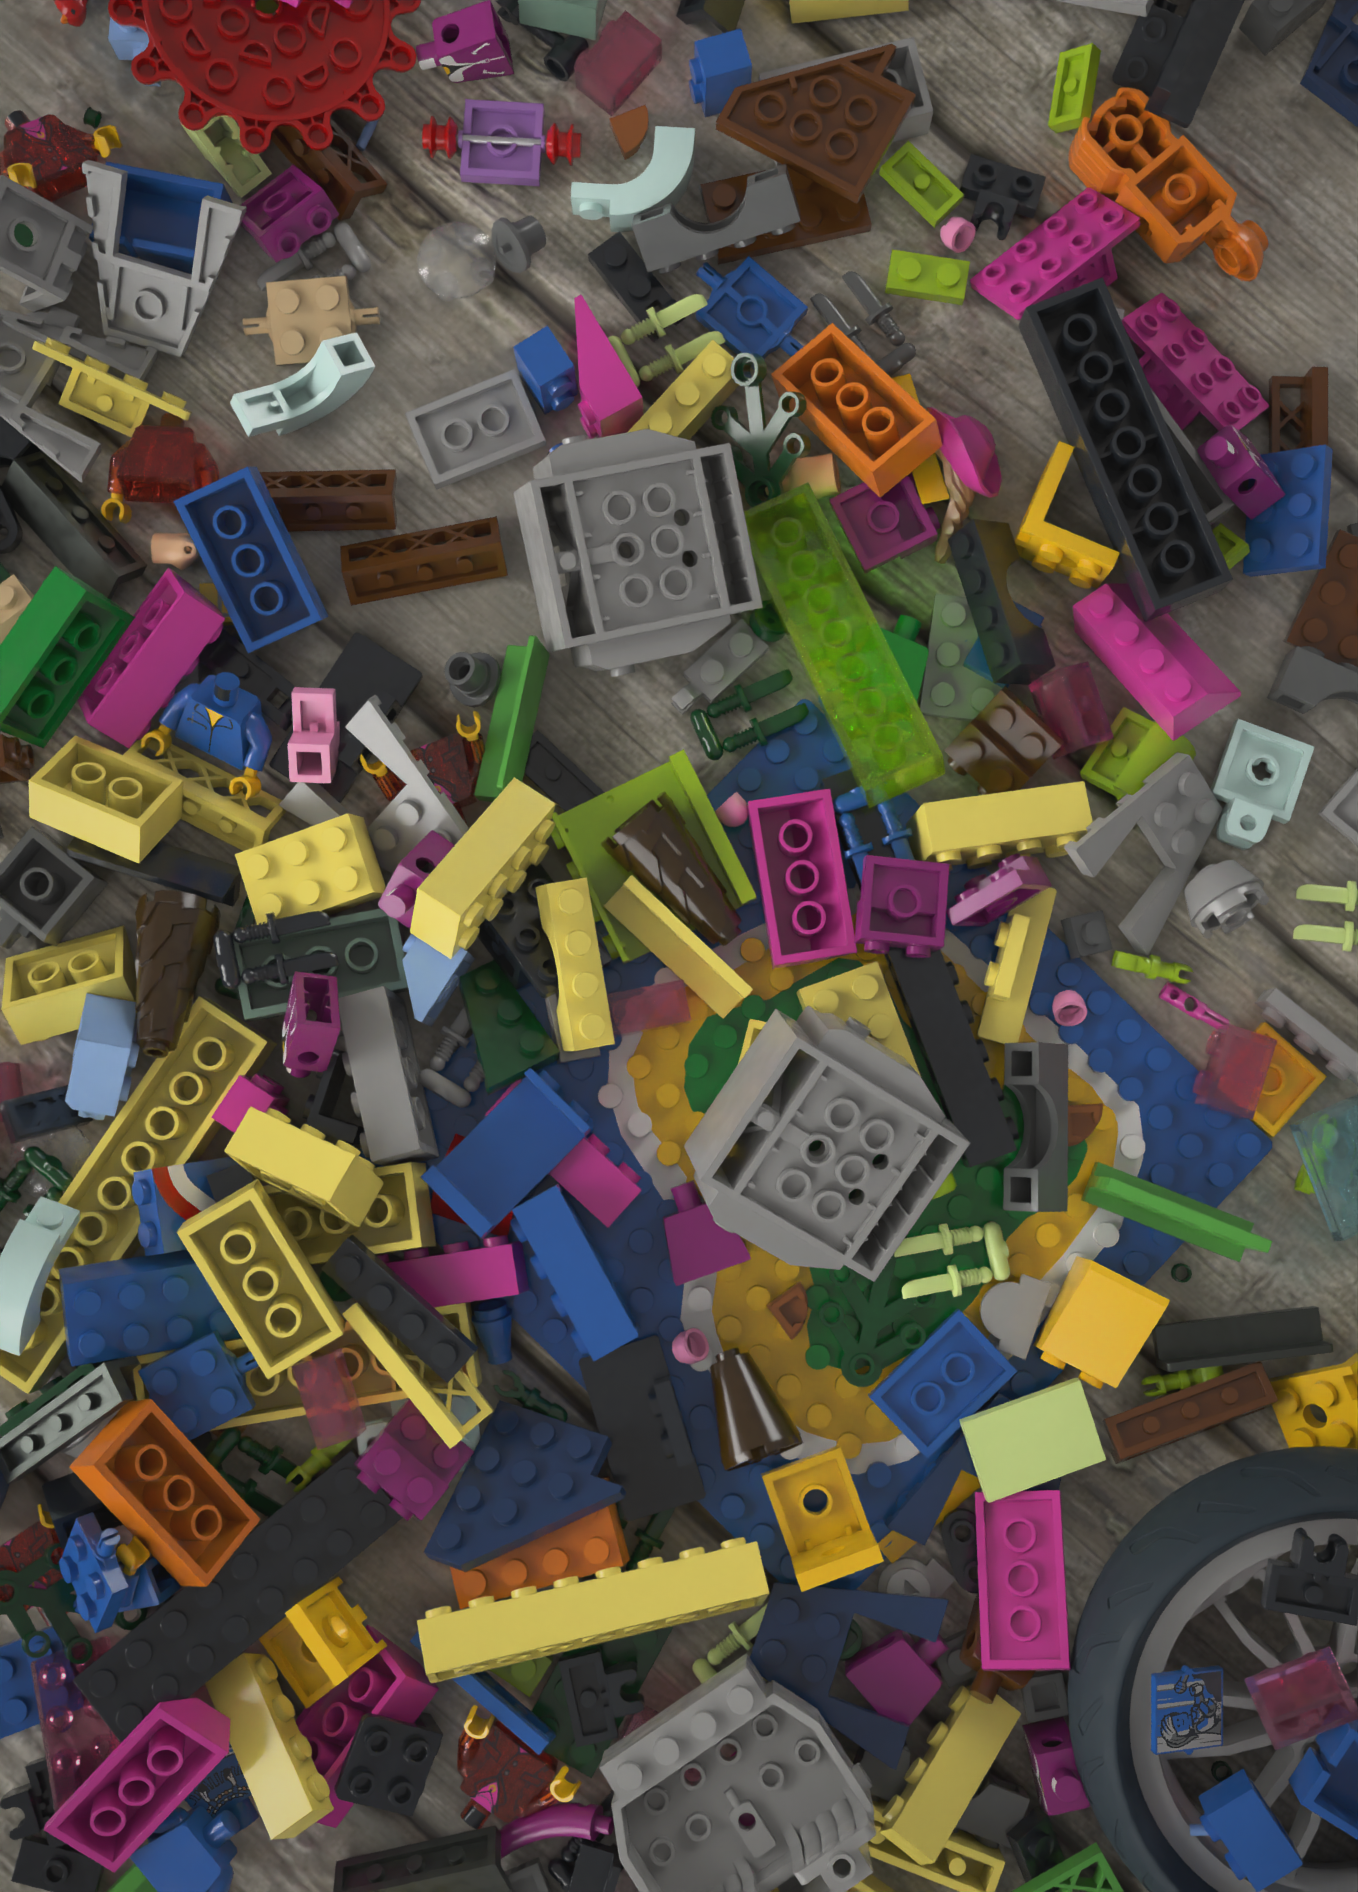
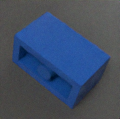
[689,28,752,117]
[513,325,578,415]
[1198,1768,1303,1892]

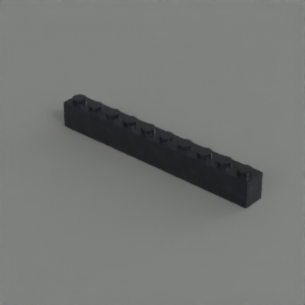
[819,763,1019,1168]

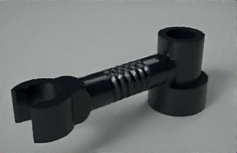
[496,0,589,81]

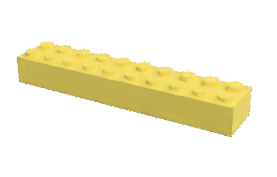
[0,996,277,1394]

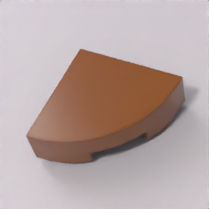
[609,104,649,160]
[1068,1103,1103,1146]
[766,1281,808,1340]

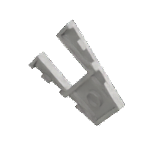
[82,160,247,357]
[0,309,158,483]
[279,695,469,874]
[1064,752,1222,955]

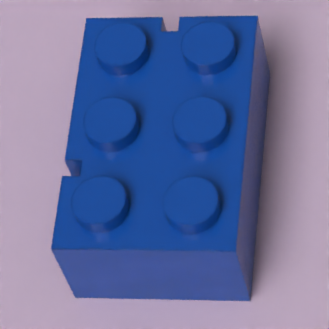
[89,161,233,279]
[1288,1706,1358,1840]

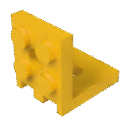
[1014,441,1120,589]
[1269,1352,1358,1449]
[761,1445,884,1592]
[259,1576,387,1709]

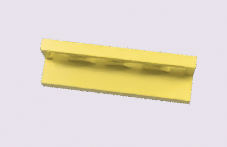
[123,732,286,851]
[603,875,753,1019]
[342,1302,494,1449]

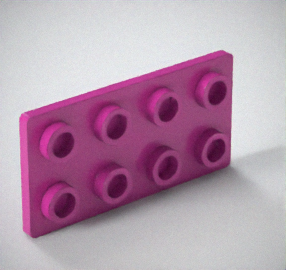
[970,187,1140,320]
[1122,293,1269,432]

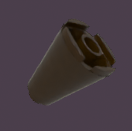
[710,1347,803,1472]

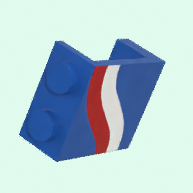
[132,1157,238,1256]

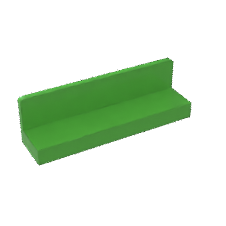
[474,635,550,802]

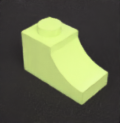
[182,116,272,198]

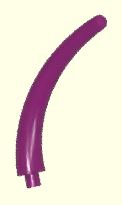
[499,1803,614,1859]

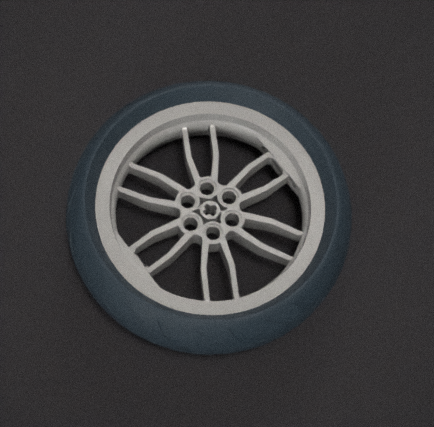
[1068,1446,1358,1892]

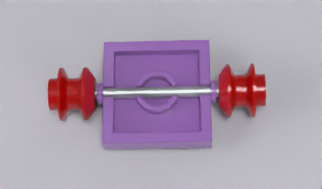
[422,99,582,186]

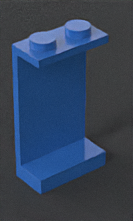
[421,1068,591,1239]

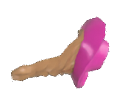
[926,407,1002,564]

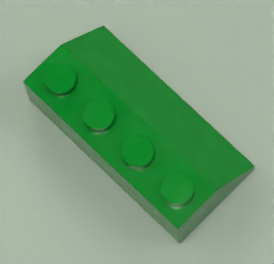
[0,566,135,749]

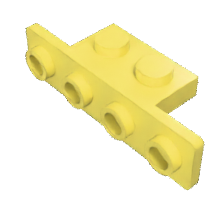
[32,337,192,439]
[977,887,1057,1044]

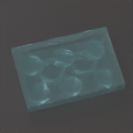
[1289,1095,1358,1241]

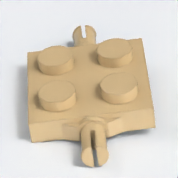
[243,276,380,366]

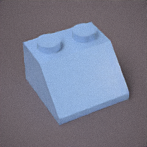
[402,934,475,1027]

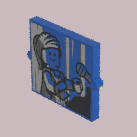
[1151,1665,1223,1755]

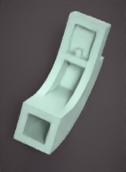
[571,126,695,232]
[230,332,375,437]
[0,1196,80,1356]

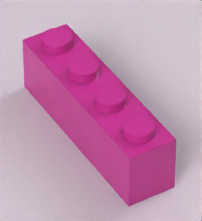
[485,1079,642,1228]
[356,1235,529,1307]

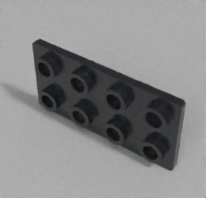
[269,633,423,803]
[477,863,611,998]
[579,1335,706,1521]

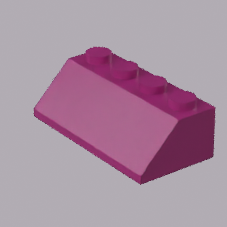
[77,567,225,749]
[1073,583,1241,741]
[747,789,857,969]
[295,1625,439,1828]
[44,1697,231,1873]

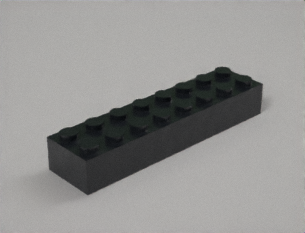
[1018,277,1233,622]
[73,1448,403,1743]

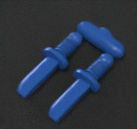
[832,782,915,884]

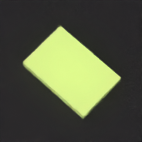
[959,1378,1106,1503]

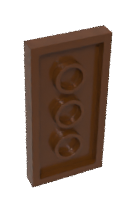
[700,167,872,265]

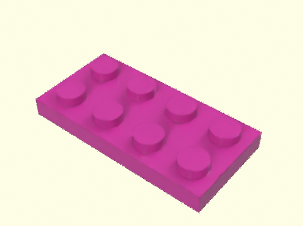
[975,1490,1071,1671]

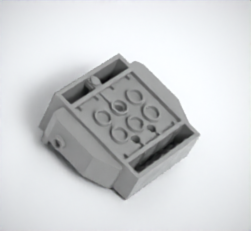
[513,429,763,677]
[684,1006,970,1282]
[599,1653,876,1892]

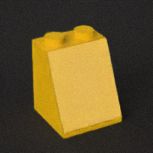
[1033,1256,1170,1390]

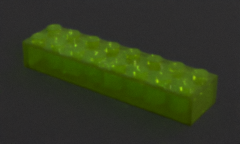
[744,483,946,808]

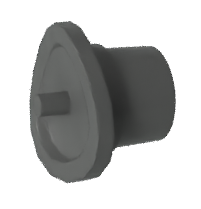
[492,216,546,273]
[444,652,501,708]

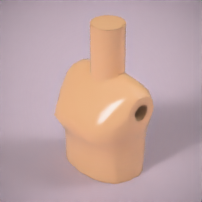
[765,452,841,504]
[151,533,200,570]

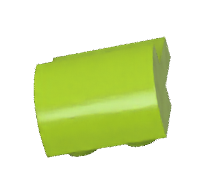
[1080,706,1196,801]

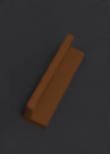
[271,117,388,221]
[1269,367,1328,453]
[260,469,397,532]
[340,516,508,606]
[1103,1361,1278,1464]

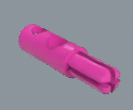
[1159,982,1229,1032]

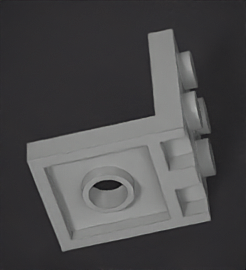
[0,175,94,312]

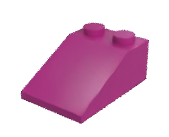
[574,294,644,439]

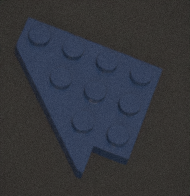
[424,1400,626,1572]

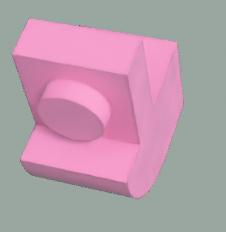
[288,687,340,783]

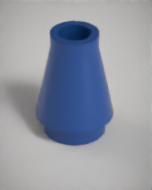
[471,1299,512,1365]

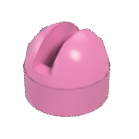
[940,216,975,253]
[715,792,748,827]
[1052,990,1087,1026]
[672,1328,709,1364]

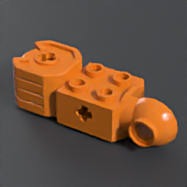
[1068,87,1269,282]

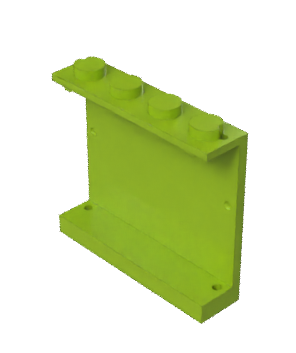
[551,749,757,964]

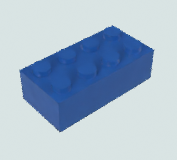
[173,466,329,653]
[510,1184,641,1361]
[58,1249,242,1367]

